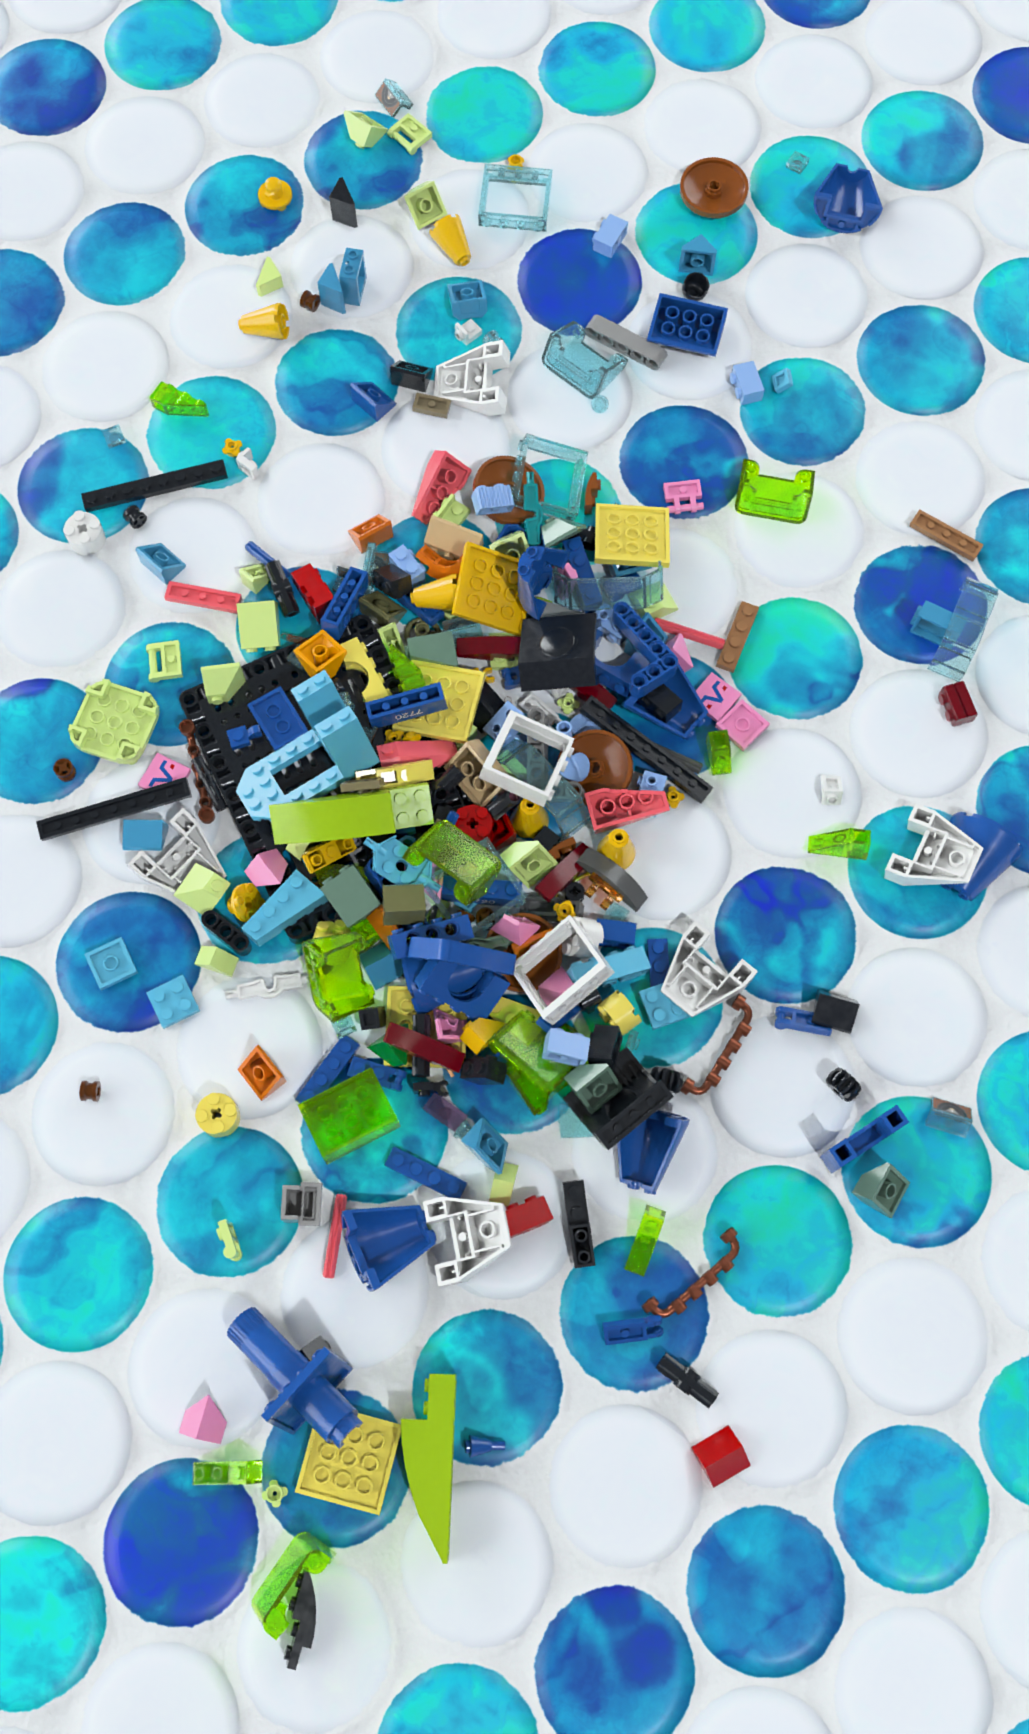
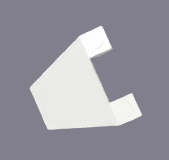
[433,340,510,416]
[884,804,984,886]
[127,808,227,893]
[660,921,758,1017]
[423,1197,512,1287]

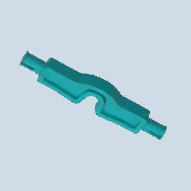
[523,472,543,546]

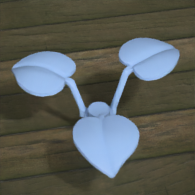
[514,713,601,782]

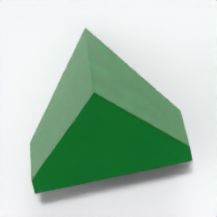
[367,1023,408,1067]

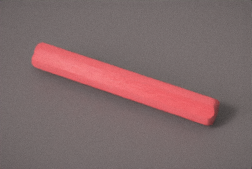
[655,617,725,650]
[323,1194,347,1279]

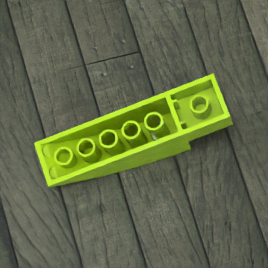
[269,782,434,845]
[401,1374,457,1564]

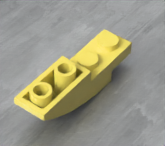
[355,759,434,790]

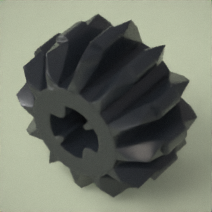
[650,1067,684,1094]
[826,1067,862,1102]

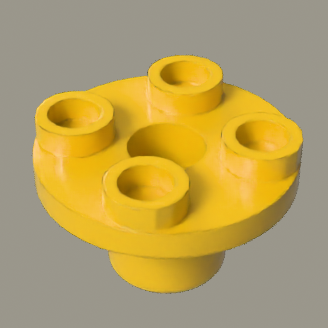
[258,177,292,211]
[227,883,265,923]

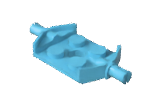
[363,835,442,893]

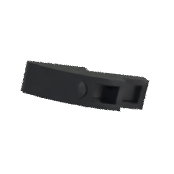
[562,1179,596,1268]
[284,1567,316,1670]

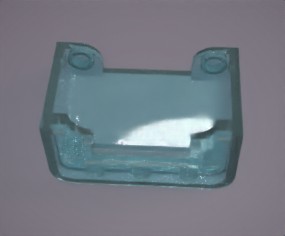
[542,321,628,399]

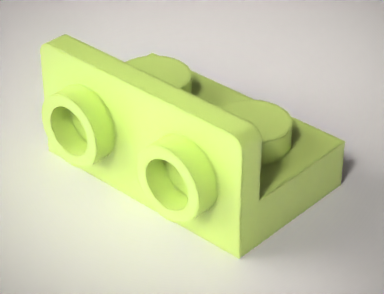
[433,493,470,526]

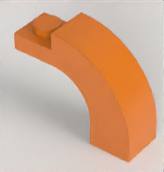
[415,544,463,580]

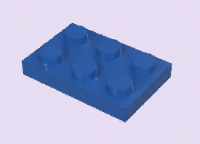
[247,686,308,751]

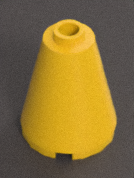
[429,214,471,267]
[238,303,289,340]
[410,574,458,611]
[510,798,549,839]
[597,829,636,869]

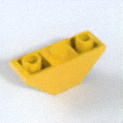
[302,838,357,874]

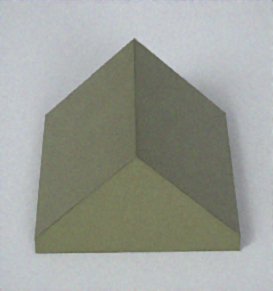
[358,591,407,627]
[382,884,426,926]

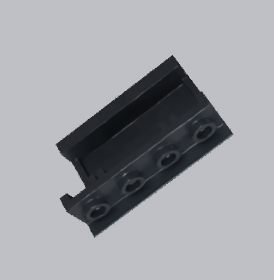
[518,612,602,692]
[563,1047,674,1150]

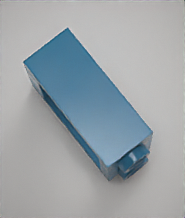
[339,247,367,306]
[910,600,968,651]

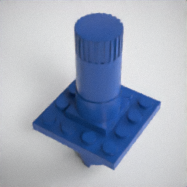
[227,1307,363,1449]

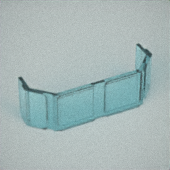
[552,561,664,611]
[927,576,999,682]
[496,739,591,843]

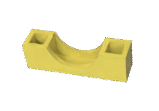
[340,637,392,703]

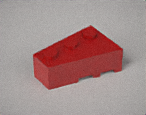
[290,563,334,625]
[505,1195,554,1238]

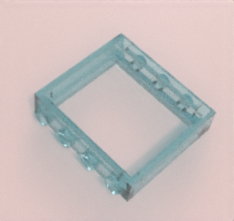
[478,164,553,232]
[511,433,588,521]
[425,837,528,942]

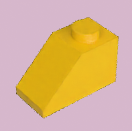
[460,1017,508,1055]

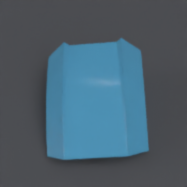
[447,280,488,321]

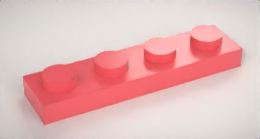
[164,581,242,614]

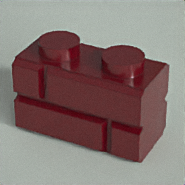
[938,681,978,727]

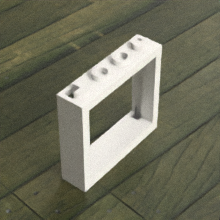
[479,710,574,807]
[514,915,615,1025]

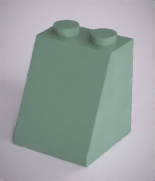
[404,631,459,667]
[320,864,383,929]

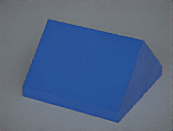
[350,382,397,421]

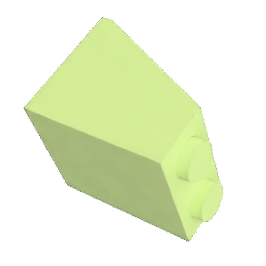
[236,600,281,653]

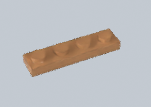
[909,509,983,562]
[716,601,759,673]

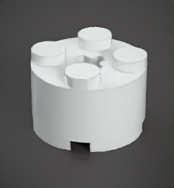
[63,511,106,555]
[562,916,604,959]

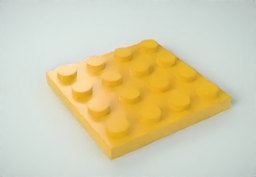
[451,541,527,636]

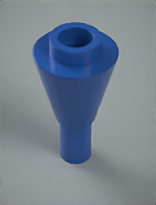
[464,1435,505,1458]

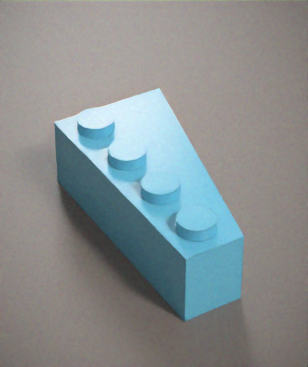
[241,870,328,947]
[566,946,651,989]

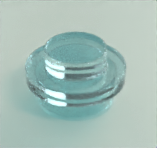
[591,395,609,413]

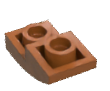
[584,472,601,515]
[548,837,576,863]

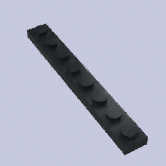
[81,459,228,512]
[579,695,714,804]
[36,777,192,841]

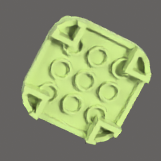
[68,679,160,765]

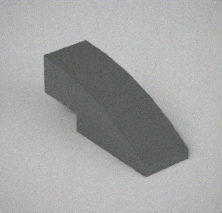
[519,896,584,923]

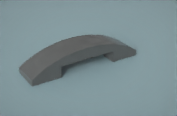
[576,848,648,912]

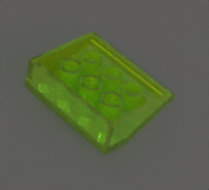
[298,1067,401,1164]

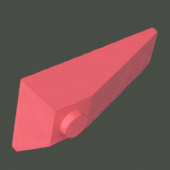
[412,450,472,525]
[376,740,457,768]
[584,788,670,834]

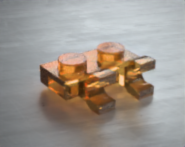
[584,872,624,911]

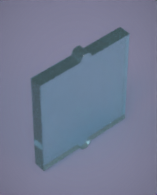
[558,1104,594,1138]

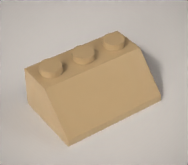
[424,515,484,560]
[444,739,510,807]

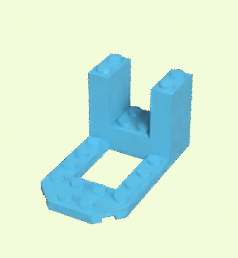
[236,670,380,822]

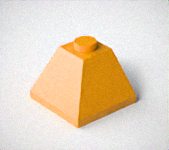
[293,629,347,678]

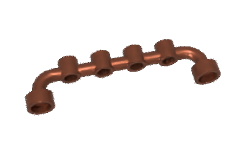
[179,719,215,824]
[680,994,752,1095]
[641,1227,740,1318]

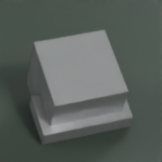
[281,1182,323,1226]

